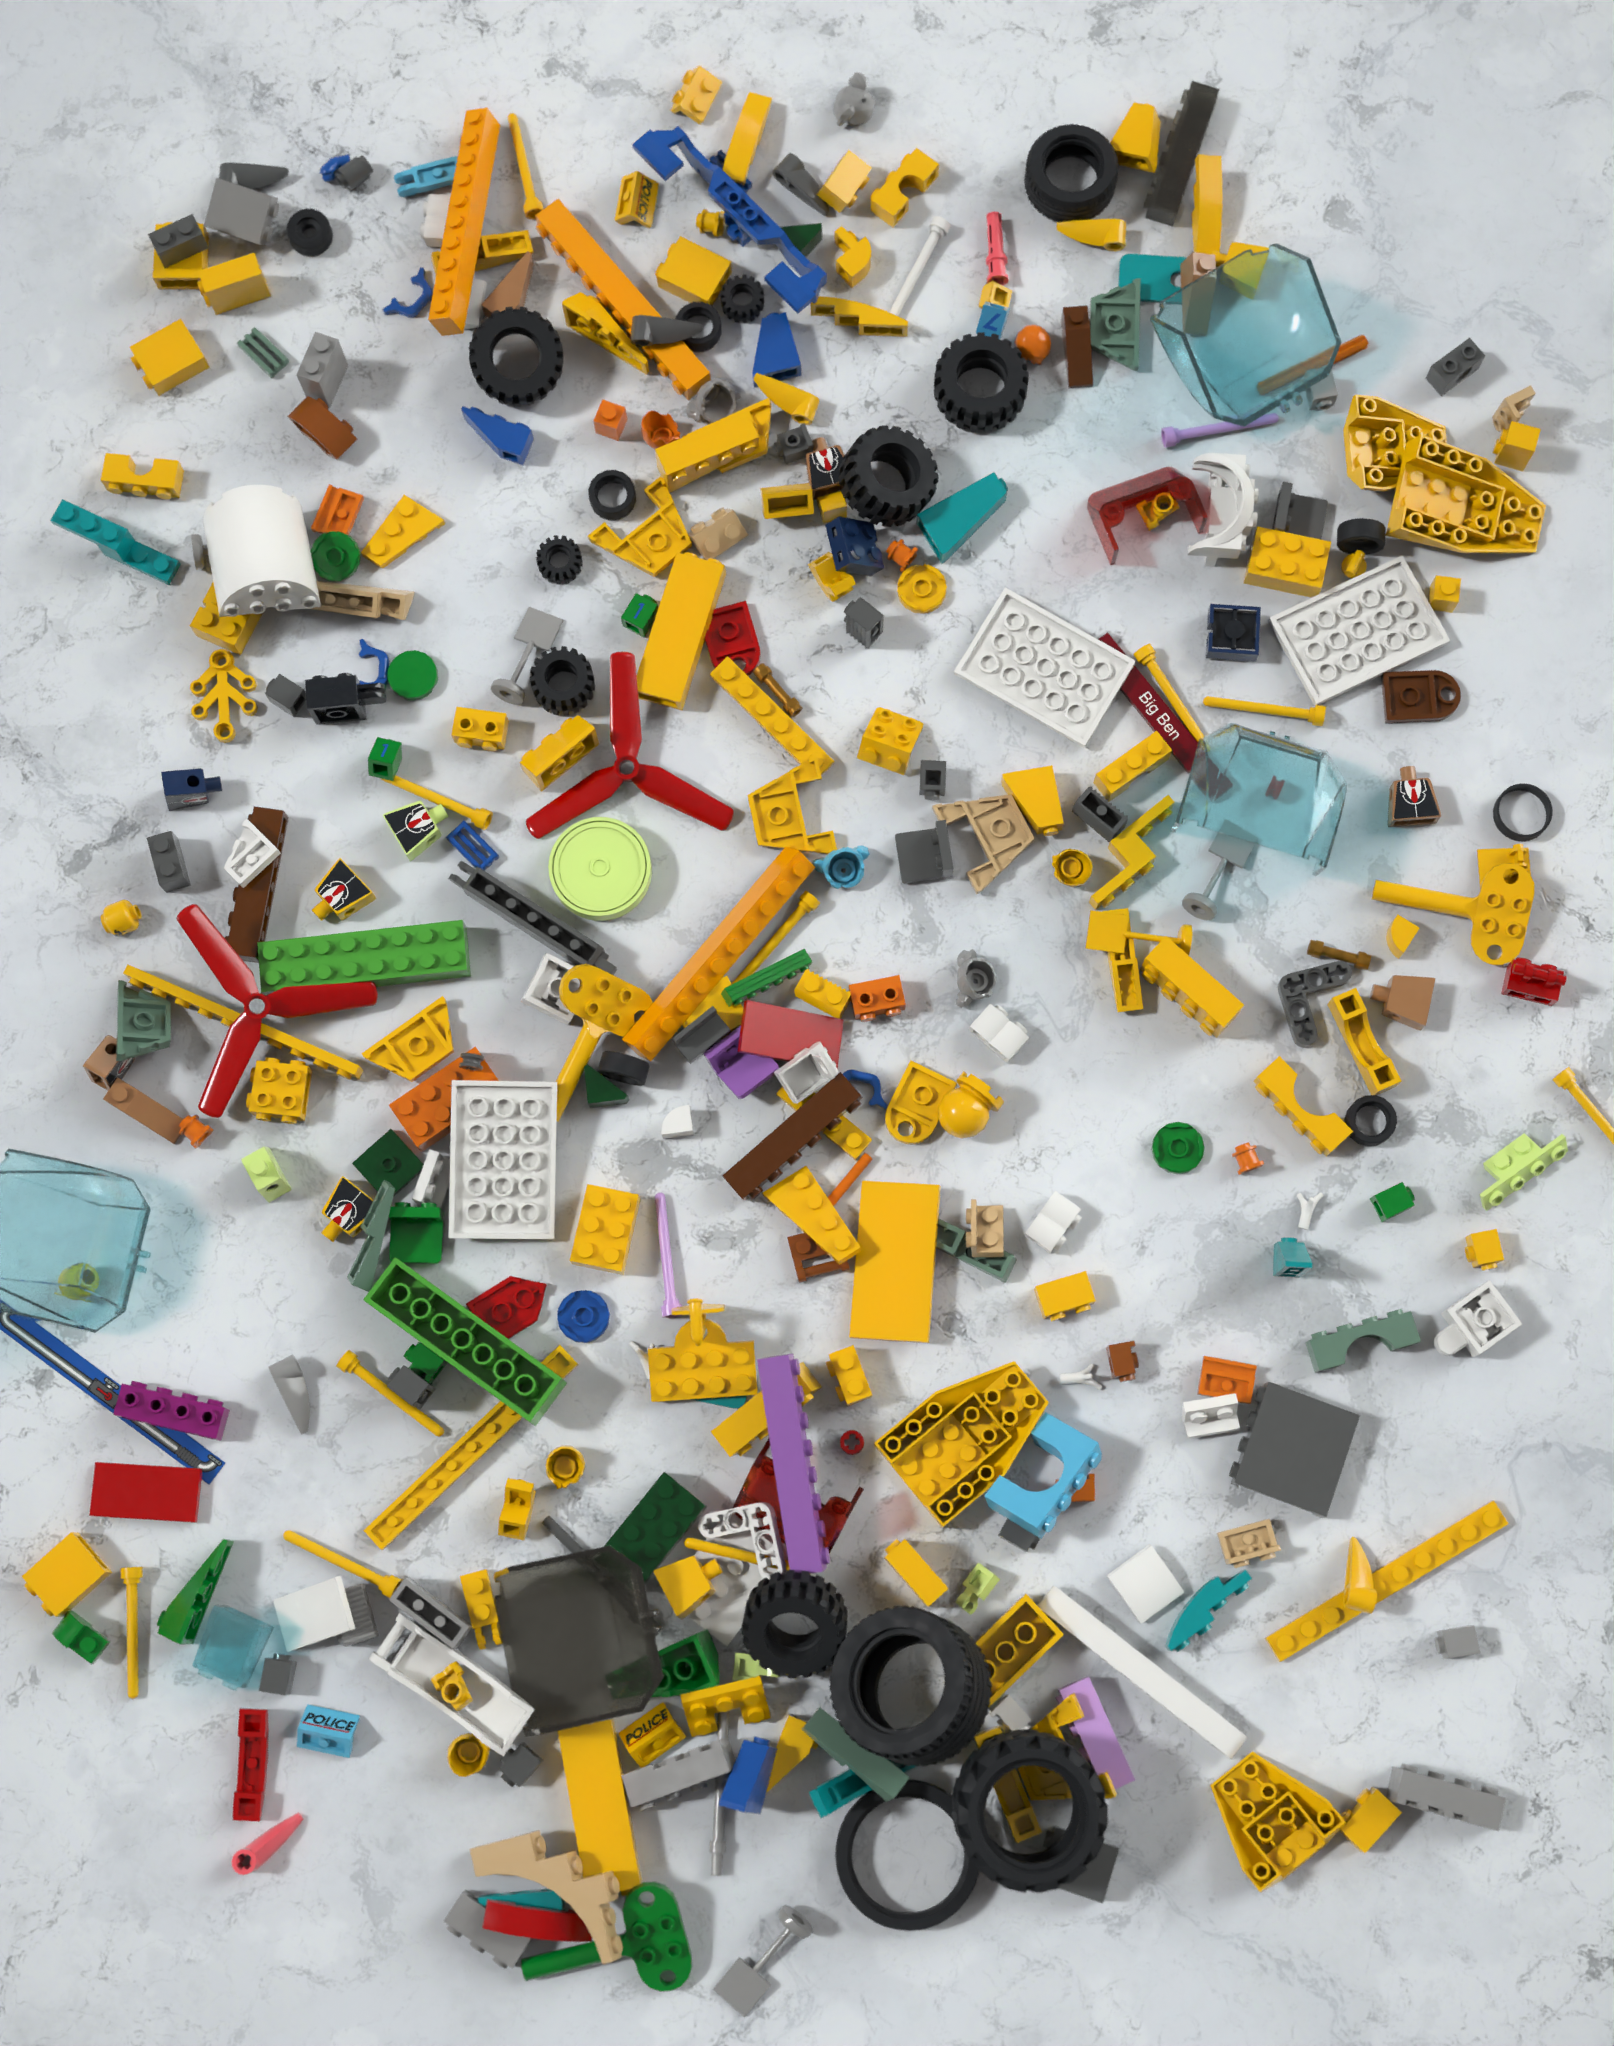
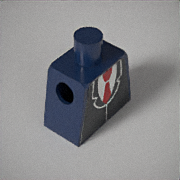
[161,768,222,811]

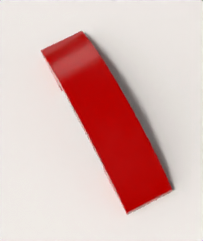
[232,1708,269,1822]
[482,1899,592,1942]

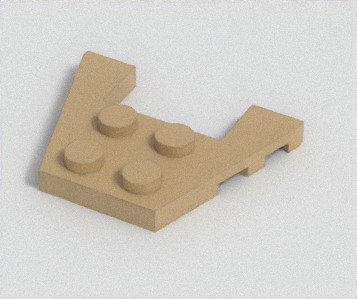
[932,794,1034,894]

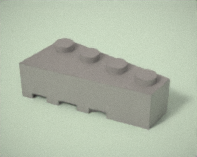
[621,1738,736,1811]
[1386,1763,1506,1831]

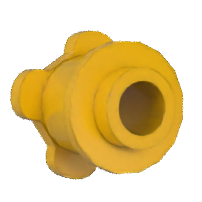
[696,209,725,237]

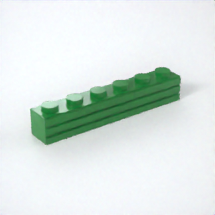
[721,948,812,1007]

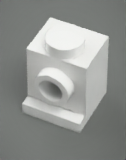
[988,1694,1031,1734]

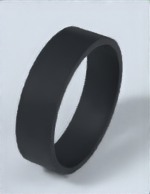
[1493,783,1553,842]

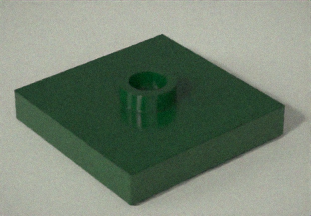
[352,1129,424,1197]

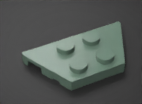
[1090,278,1140,371]
[116,980,171,1061]

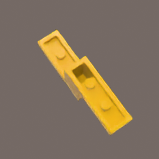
[1089,795,1175,910]

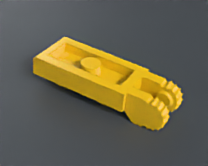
[460,1569,502,1650]

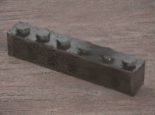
[1143,81,1220,227]

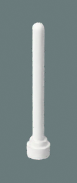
[890,216,951,316]

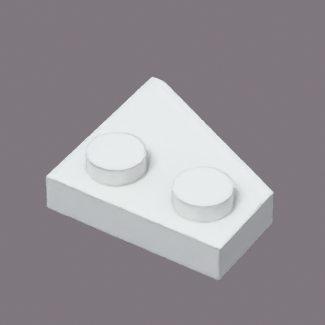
[224,819,281,888]

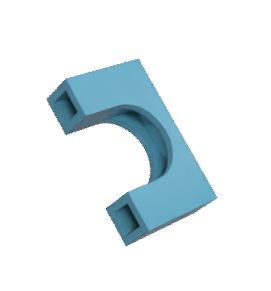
[984,1412,1102,1539]

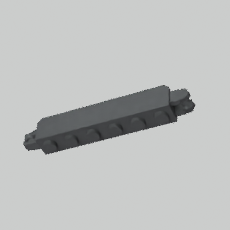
[448,861,617,975]

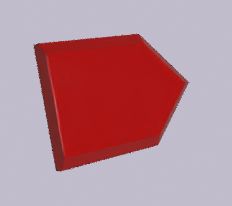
[466,1276,547,1339]

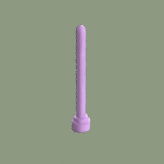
[1161,413,1279,448]
[655,1193,683,1318]

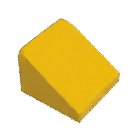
[978,281,1012,308]

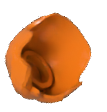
[1015,324,1051,365]
[641,411,681,449]

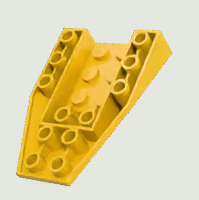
[1385,434,1546,553]
[874,1361,1049,1528]

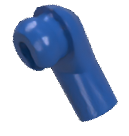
[320,154,351,182]

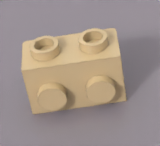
[688,508,748,560]
[1217,1519,1281,1568]

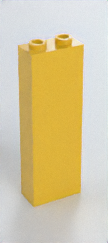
[637,552,726,711]
[557,1719,643,1896]

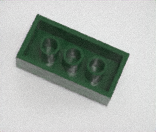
[596,1472,707,1591]

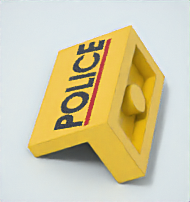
[614,171,659,228]
[618,1702,686,1768]

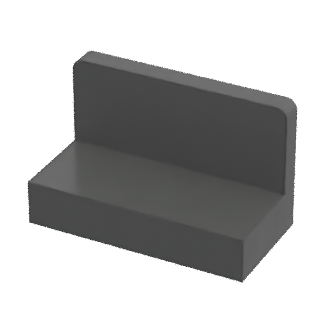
[673,1006,731,1064]

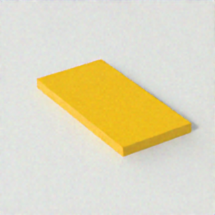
[849,1181,941,1343]

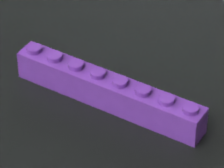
[757,1353,830,1574]

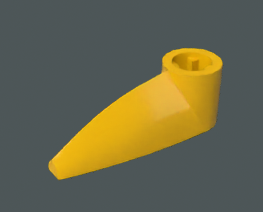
[1057,219,1126,251]
[753,373,820,425]
[1343,1537,1377,1614]

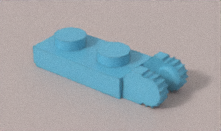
[394,156,458,197]

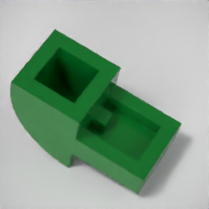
[52,1610,111,1664]

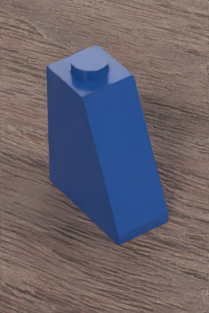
[752,312,802,388]
[719,1736,777,1814]

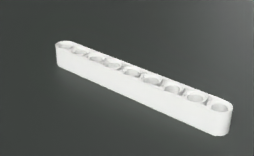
[1038,1585,1247,1760]

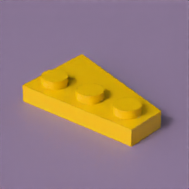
[361,495,445,569]

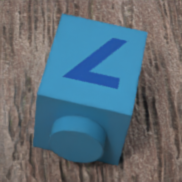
[976,302,1010,340]

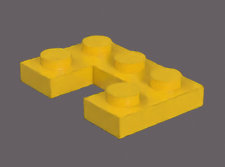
[680,1676,771,1737]

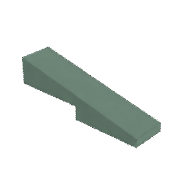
[347,1180,395,1292]
[936,1218,1017,1283]
[802,1708,910,1802]

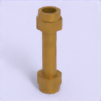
[753,663,802,718]
[1307,940,1371,970]

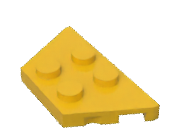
[682,398,772,473]
[361,996,454,1082]

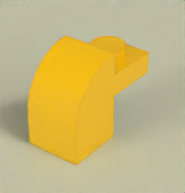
[834,226,871,288]
[807,552,856,602]
[498,1478,536,1541]

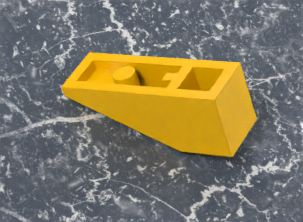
[766,1714,818,1793]

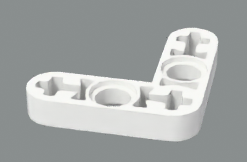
[698,1502,786,1579]

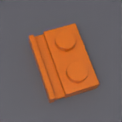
[311,484,364,535]
[1197,1356,1257,1404]

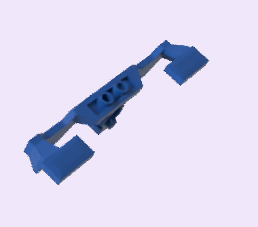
[632,126,827,314]

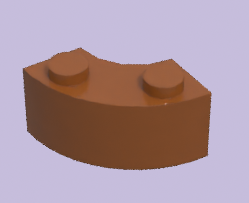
[287,396,357,460]

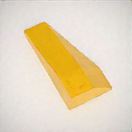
[562,292,649,375]

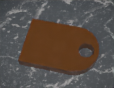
[1381,670,1461,723]

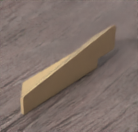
[311,581,414,620]

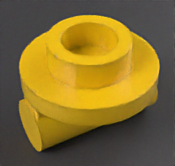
[1341,550,1367,579]

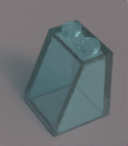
[192,1605,274,1691]

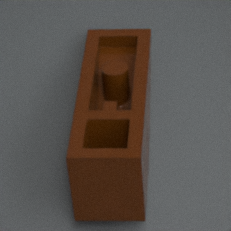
[1061,305,1093,388]

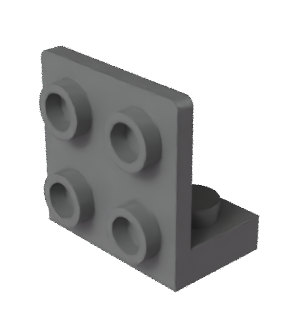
[1272,482,1328,539]
[895,820,954,884]

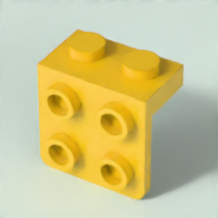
[857,707,923,775]

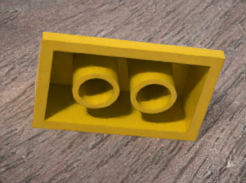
[519,715,599,792]

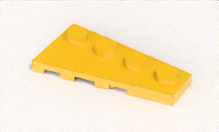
[762,1166,862,1265]

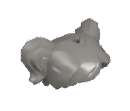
[833,73,875,126]
[686,379,741,423]
[956,949,997,1008]

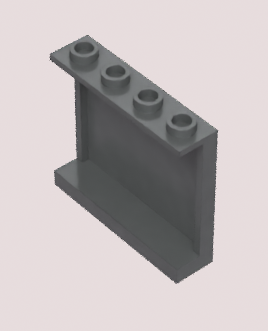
[1229,1382,1360,1518]

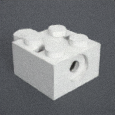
[520,953,580,1025]
[1434,1280,1522,1357]

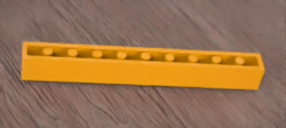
[428,107,500,336]
[535,199,711,400]
[622,847,815,1062]

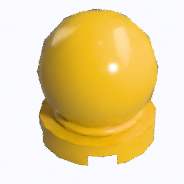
[938,1071,1004,1138]

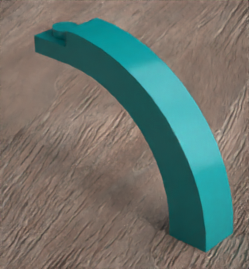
[809,1759,917,1818]

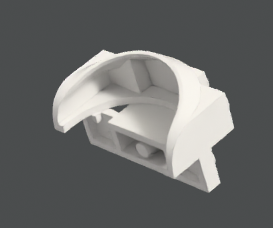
[1188,453,1259,567]

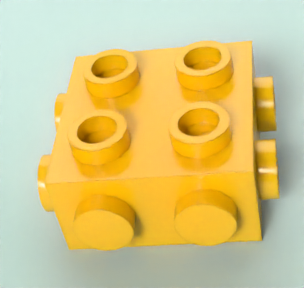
[246,1057,312,1124]

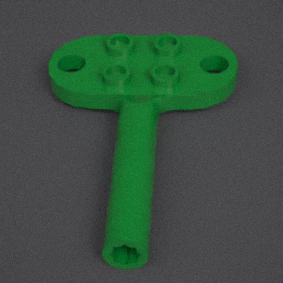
[521,1882,692,1992]

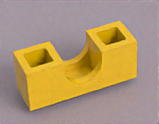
[870,147,939,228]
[101,453,184,499]
[1093,731,1172,802]

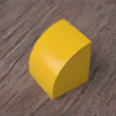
[817,491,847,524]
[1386,914,1420,959]

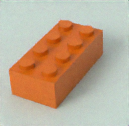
[389,1046,499,1152]

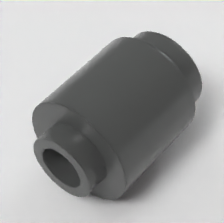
[336,155,373,191]

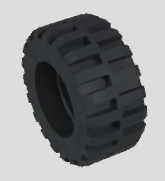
[469,306,563,407]
[934,332,1029,433]
[838,425,939,527]
[741,1570,848,1678]

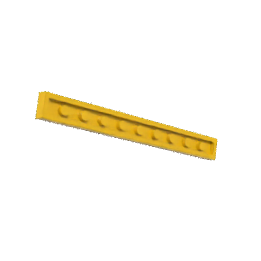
[123,964,364,1080]
[363,1345,579,1550]
[1265,1500,1508,1662]

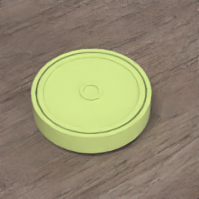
[548,817,652,921]

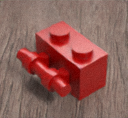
[1501,958,1567,1006]

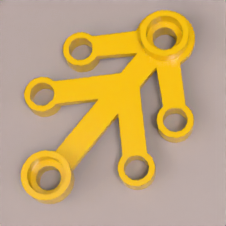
[190,649,258,743]

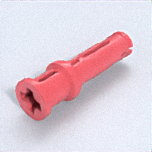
[986,211,1009,286]

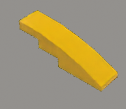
[722,92,772,185]
[1191,154,1222,254]
[431,230,533,276]
[810,296,908,337]
[1102,908,1143,1012]

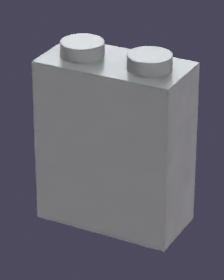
[204,178,279,246]
[296,332,349,408]

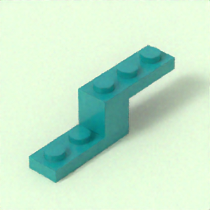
[50,499,181,585]

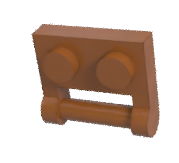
[787,1233,850,1283]

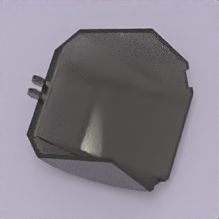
[494,1546,663,1737]

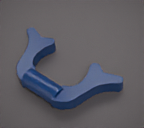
[383,267,433,317]
[359,639,390,685]
[843,1069,888,1110]

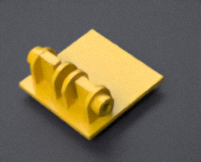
[1477,844,1531,888]

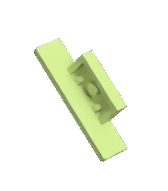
[1480,1133,1568,1211]

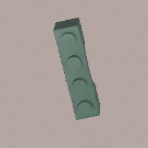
[1305,1309,1421,1373]

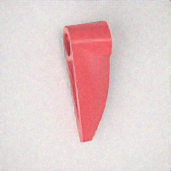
[232,1813,303,1875]

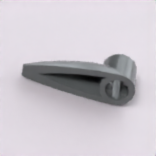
[772,153,829,216]
[219,163,289,189]
[631,315,703,346]

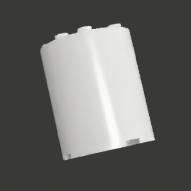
[203,485,321,617]

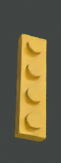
[776,1087,872,1161]

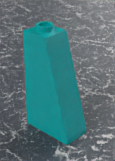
[916,472,1008,564]

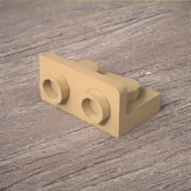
[1492,385,1536,432]
[966,1199,1004,1257]

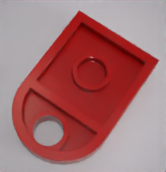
[705,601,761,676]

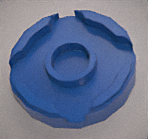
[557,1290,610,1343]

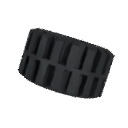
[530,646,595,716]

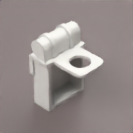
[774,1041,839,1104]

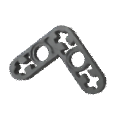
[1277,961,1352,1048]

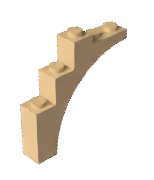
[470,1830,623,1964]

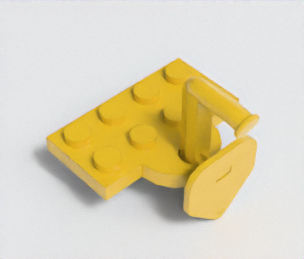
[648,1299,758,1402]

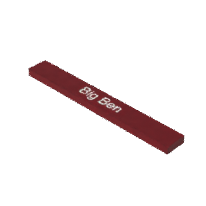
[1098,632,1233,803]

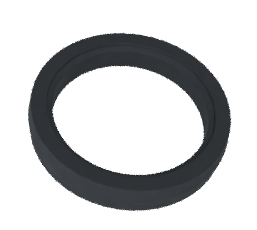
[835,1780,979,1931]

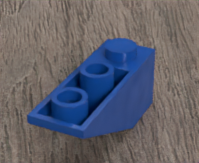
[461,406,534,465]

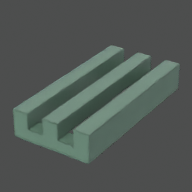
[237,327,289,378]

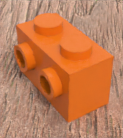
[849,975,906,1022]

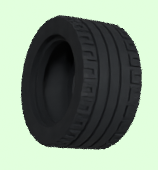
[829,1606,992,1767]

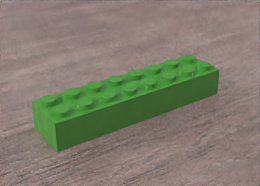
[257,920,471,995]
[363,1257,567,1426]

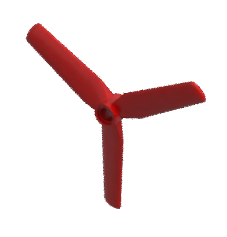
[526,652,734,839]
[176,904,378,1118]

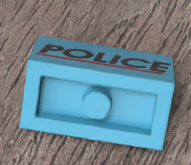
[297,1704,360,1758]

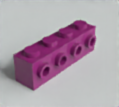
[113,1381,230,1441]

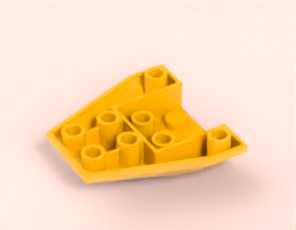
[1343,394,1447,492]
[1210,1751,1346,1893]

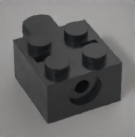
[305,673,387,725]

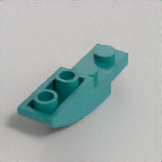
[1165,1570,1252,1652]

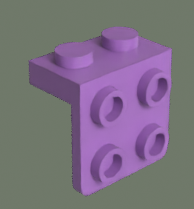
[704,1026,779,1099]

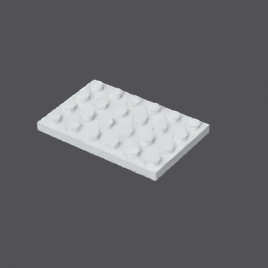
[1268,555,1450,706]
[954,587,1136,748]
[448,1080,557,1239]

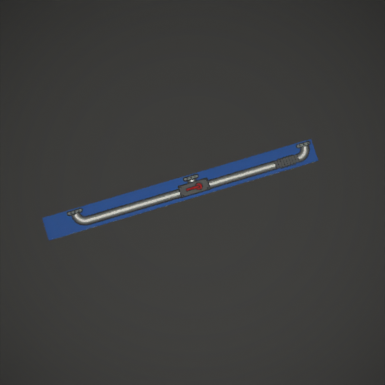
[0,1296,225,1485]

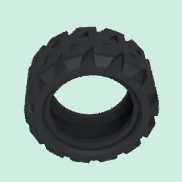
[952,1729,1108,1893]

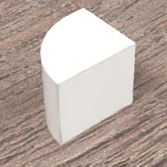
[661,1105,694,1139]

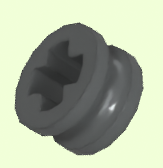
[459,1053,484,1071]

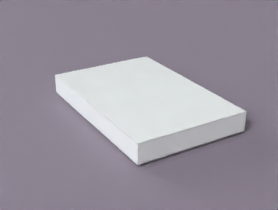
[273,1576,355,1652]

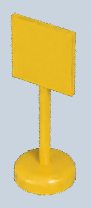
[1085,910,1192,955]

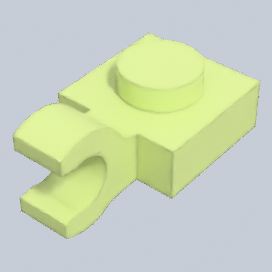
[955,1563,1000,1615]
[732,1652,780,1681]

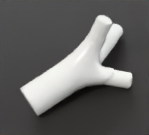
[1297,1192,1324,1230]
[629,1341,655,1379]
[1060,1364,1102,1390]

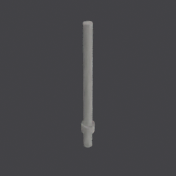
[709,1711,729,1876]

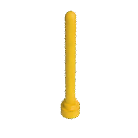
[508,113,543,219]
[1133,644,1209,750]
[1203,696,1326,726]
[381,775,493,830]
[732,890,821,984]
[1552,1067,1614,1145]
[336,1350,444,1437]
[283,1530,402,1598]
[684,1538,790,1570]
[121,1567,143,1699]

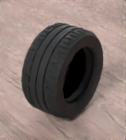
[1024,124,1119,222]

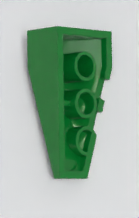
[157,1539,234,1645]
[605,1629,719,1701]

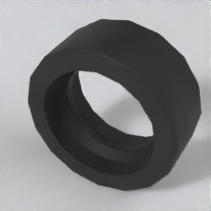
[675,302,721,352]
[588,470,636,520]
[1337,518,1386,555]
[598,1051,650,1086]
[1344,1095,1397,1146]

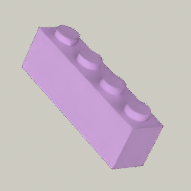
[1056,1676,1135,1789]

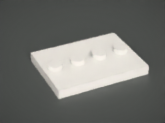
[663,1514,788,1647]

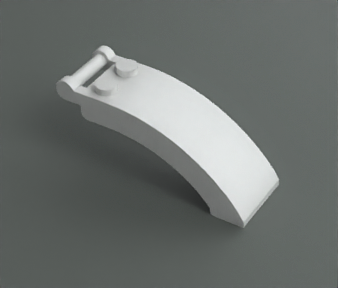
[369,1613,535,1756]

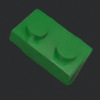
[388,1202,444,1264]

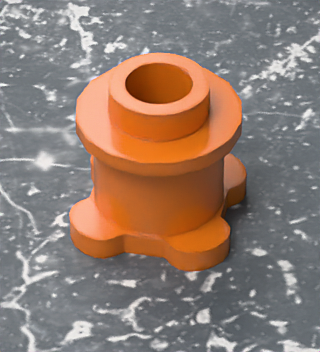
[886,539,918,573]
[179,1115,213,1149]
[1232,1142,1264,1175]

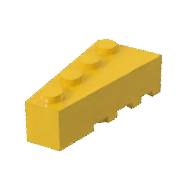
[711,1362,822,1457]

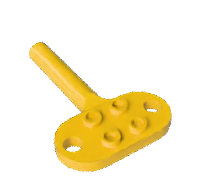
[1372,863,1534,965]
[555,964,653,1122]

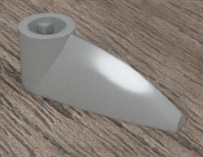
[269,1355,310,1434]

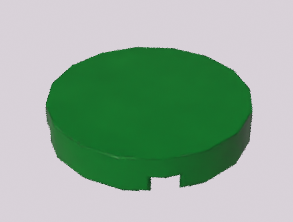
[311,531,360,581]
[387,650,438,701]
[1151,1122,1205,1174]

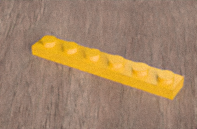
[710,656,834,776]

